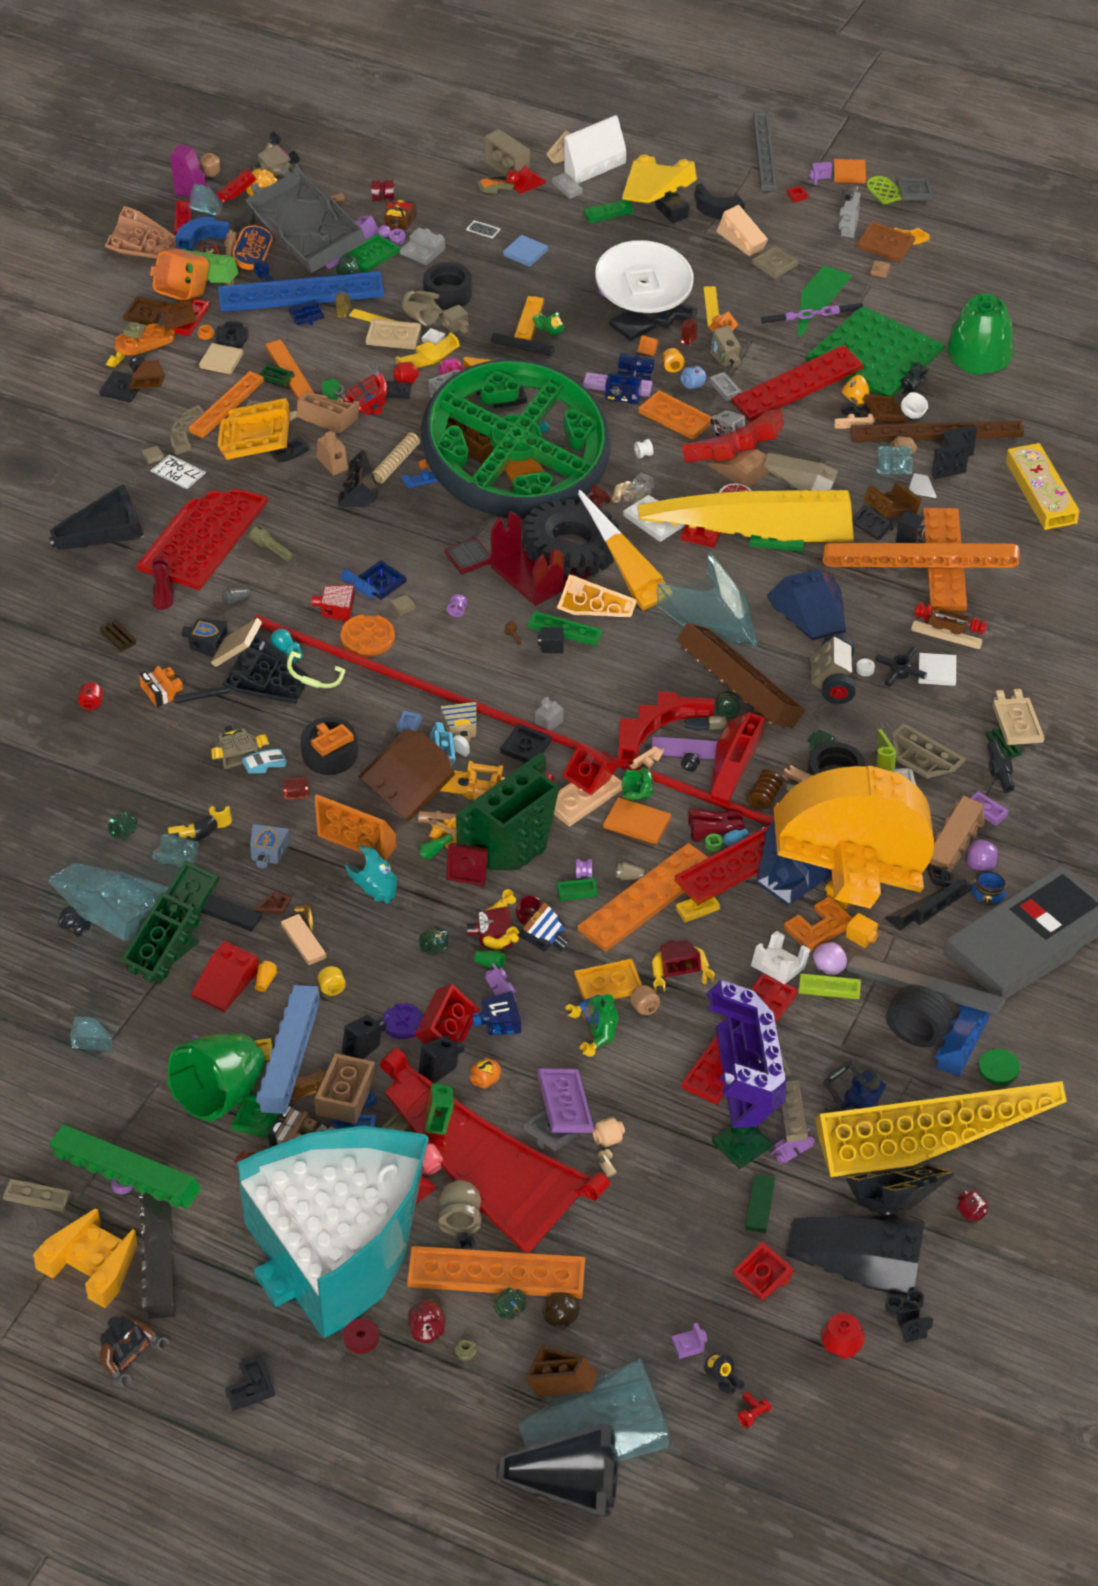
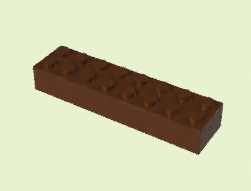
[677,622,805,728]

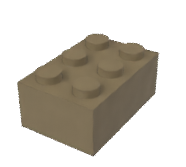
[484,129,530,176]

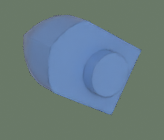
[396,711,422,734]

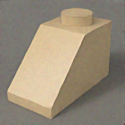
[546,131,571,164]

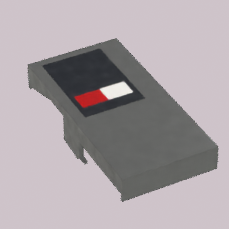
[944,866,1098,999]

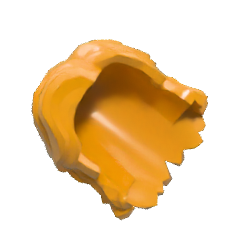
[246,169,277,197]

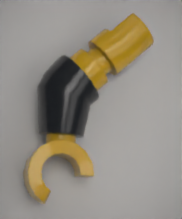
[168,806,232,840]

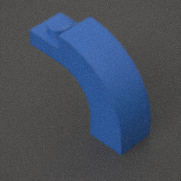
[175,217,230,251]

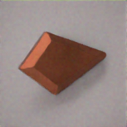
[254,892,292,914]

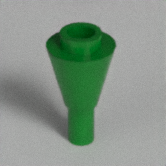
[418,834,453,861]

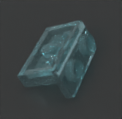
[877,446,913,474]

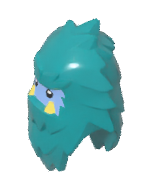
[345,844,398,904]

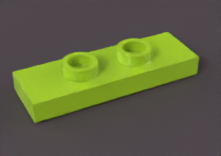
[799,973,861,1000]

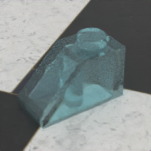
[189,184,223,216]
[70,1016,113,1052]

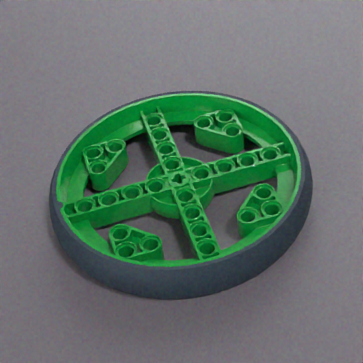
[421,359,611,519]

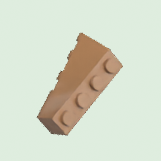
[929,796,985,872]

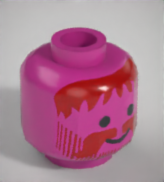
[438,358,464,376]

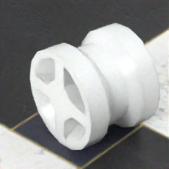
[634,439,653,459]

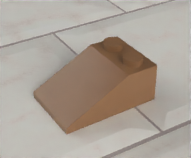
[707,449,769,487]

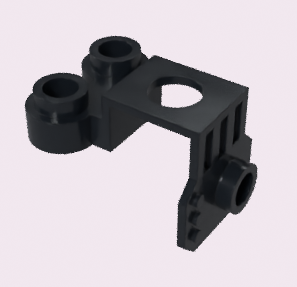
[885,1290,933,1342]

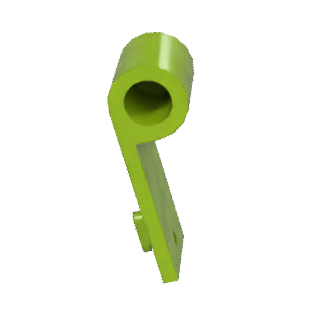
[876,729,896,772]

